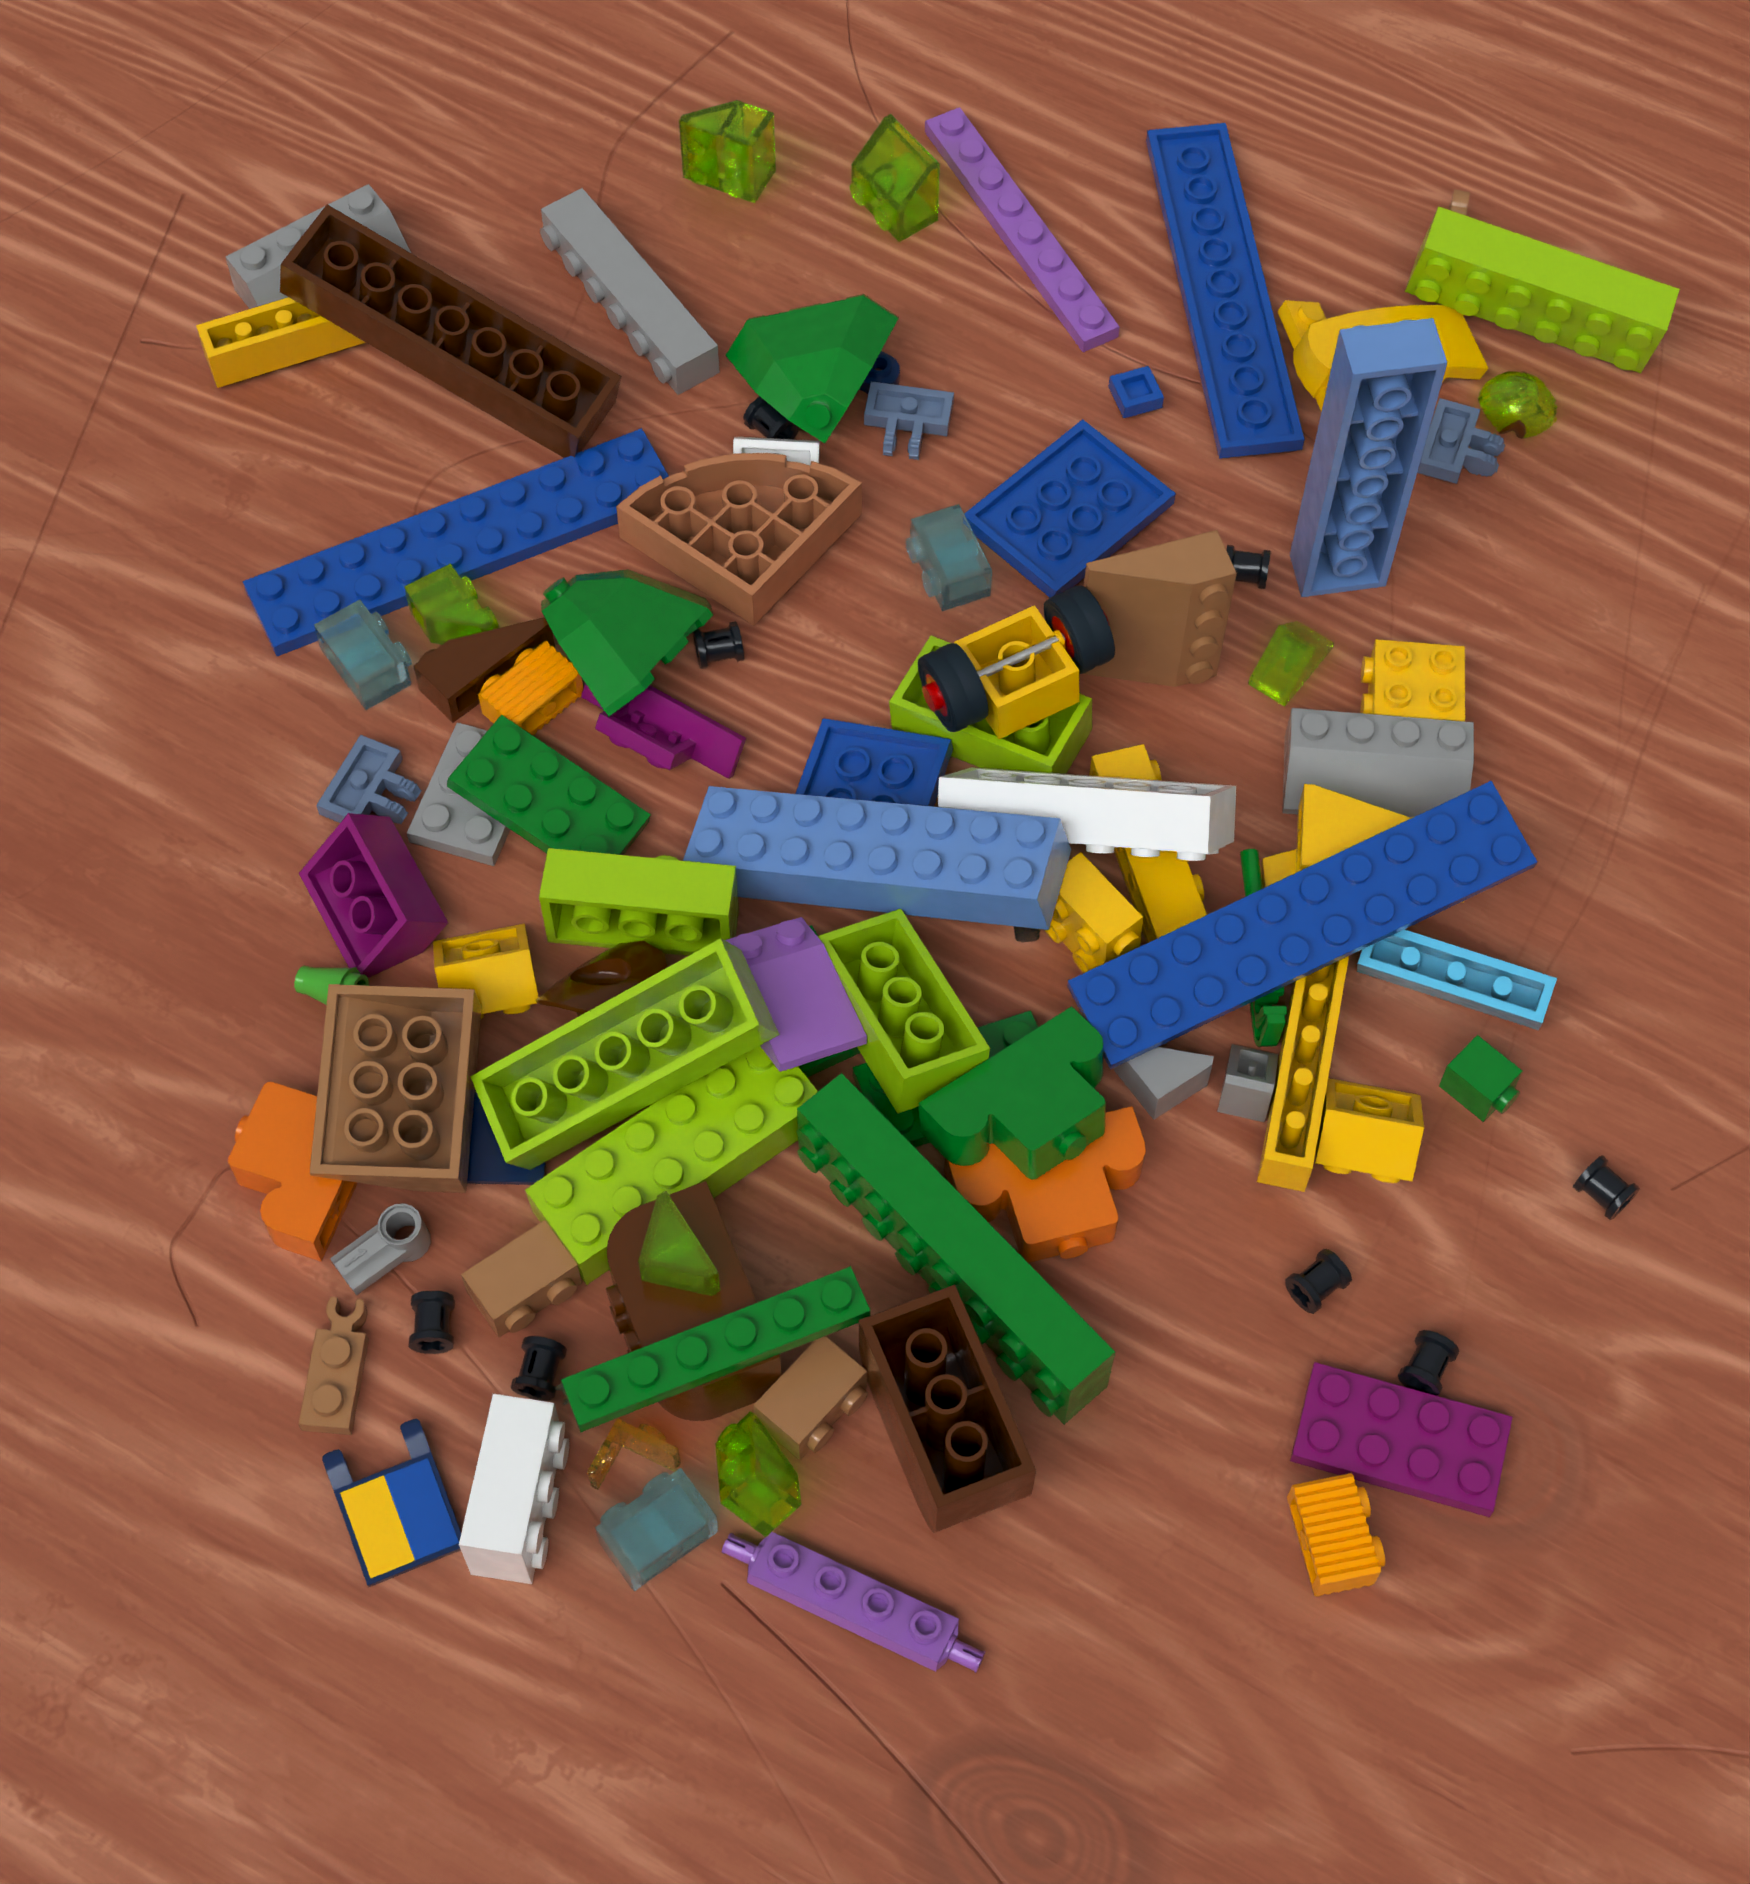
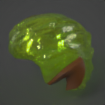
[1478,371,1558,439]

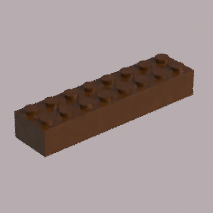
[280,204,622,458]

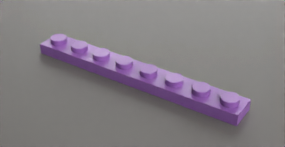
[925,107,1120,352]

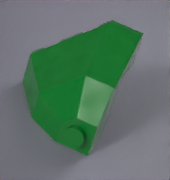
[726,294,899,444]
[541,569,713,716]

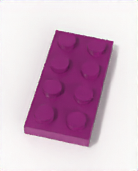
[1290,1362,1513,1517]

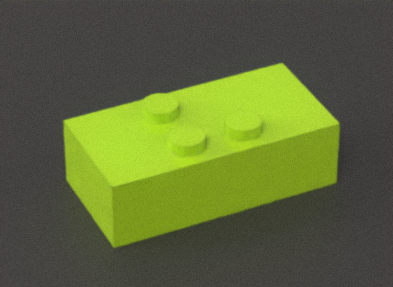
[889,635,1092,774]
[539,848,739,956]
[818,909,990,1114]

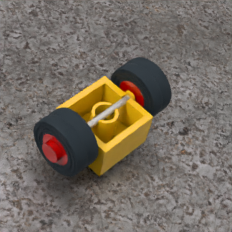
[918,585,1115,739]

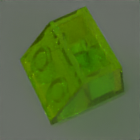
[679,100,776,203]

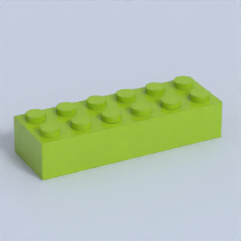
[1405,206,1680,373]
[470,938,780,1170]
[525,1046,818,1285]

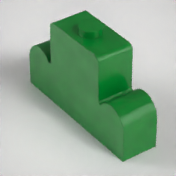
[918,1006,1106,1179]

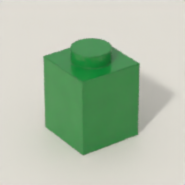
[1439,1035,1523,1122]

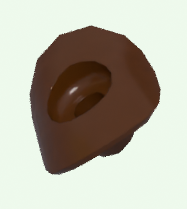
[535,941,668,1017]

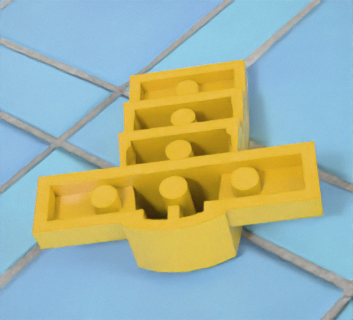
[1277,300,1489,412]

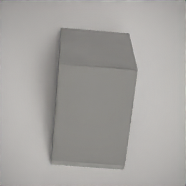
[1217,1044,1278,1122]
[1113,1047,1214,1120]

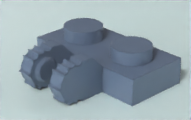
[864,381,954,460]
[1417,398,1505,484]
[316,735,422,824]

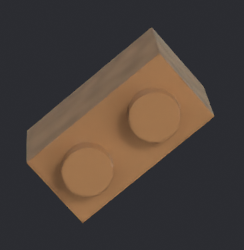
[461,1220,582,1338]
[753,1336,868,1460]

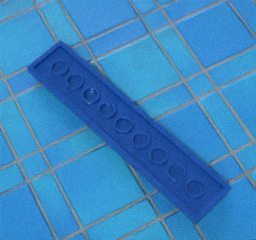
[1146,123,1305,459]
[242,428,669,657]
[1067,781,1538,1070]

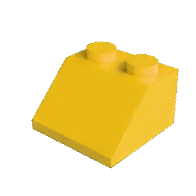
[433,924,539,1019]
[1315,1078,1424,1183]

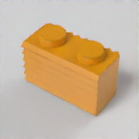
[478,641,584,735]
[1287,1473,1385,1597]

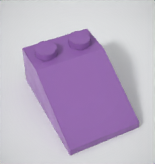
[725,917,867,1072]

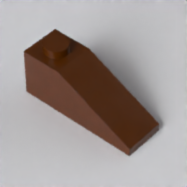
[413,617,555,723]

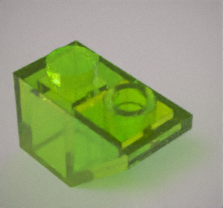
[404,563,499,645]
[715,1411,802,1537]

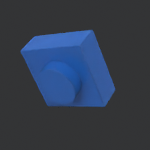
[1108,366,1164,419]

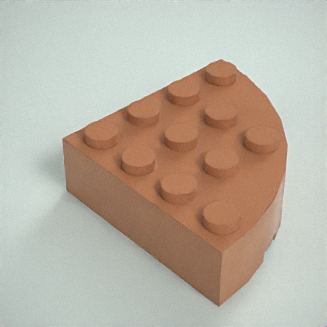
[616,453,862,626]

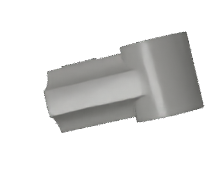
[330,1203,431,1295]

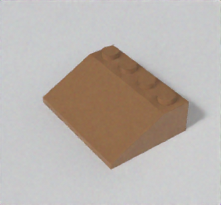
[1083,530,1237,687]
[310,984,482,1193]

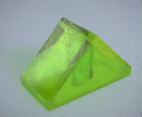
[1248,621,1334,706]
[638,1191,720,1296]

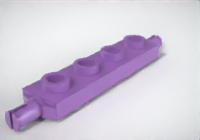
[721,1531,985,1673]

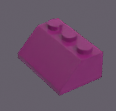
[299,813,448,978]

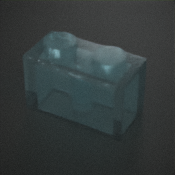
[905,504,992,611]
[314,600,412,710]
[595,1468,719,1591]

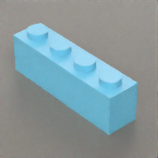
[1357,929,1557,1030]

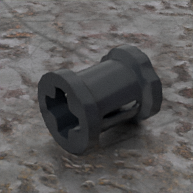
[743,396,799,439]
[1226,545,1271,589]
[693,621,744,669]
[1573,1155,1640,1220]
[1285,1249,1352,1314]
[408,1291,455,1354]
[1397,1330,1460,1395]
[511,1336,567,1401]

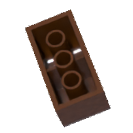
[606,1181,781,1421]
[859,1285,1036,1533]

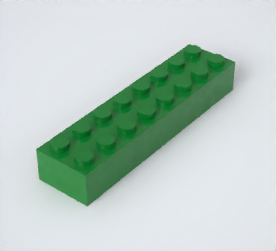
[796,1073,1115,1425]

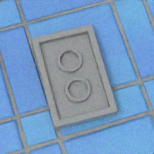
[407,722,510,866]

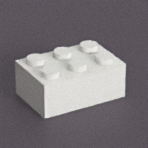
[459,1394,569,1584]

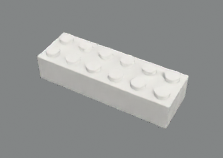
[938,767,1236,861]

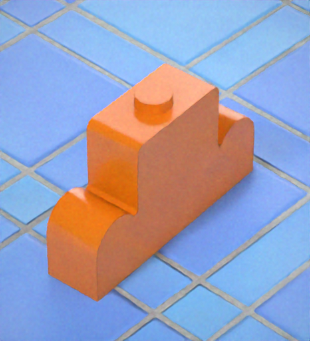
[228,1082,358,1262]
[944,1106,1146,1263]

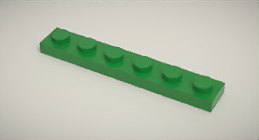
[561,1266,871,1432]

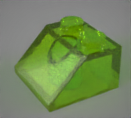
[850,114,940,242]

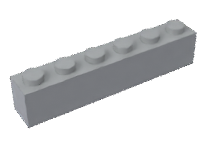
[540,188,720,395]

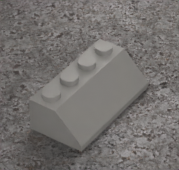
[225,184,411,309]
[1282,708,1474,818]

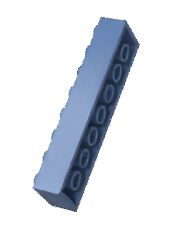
[1290,318,1447,597]
[683,786,1071,930]

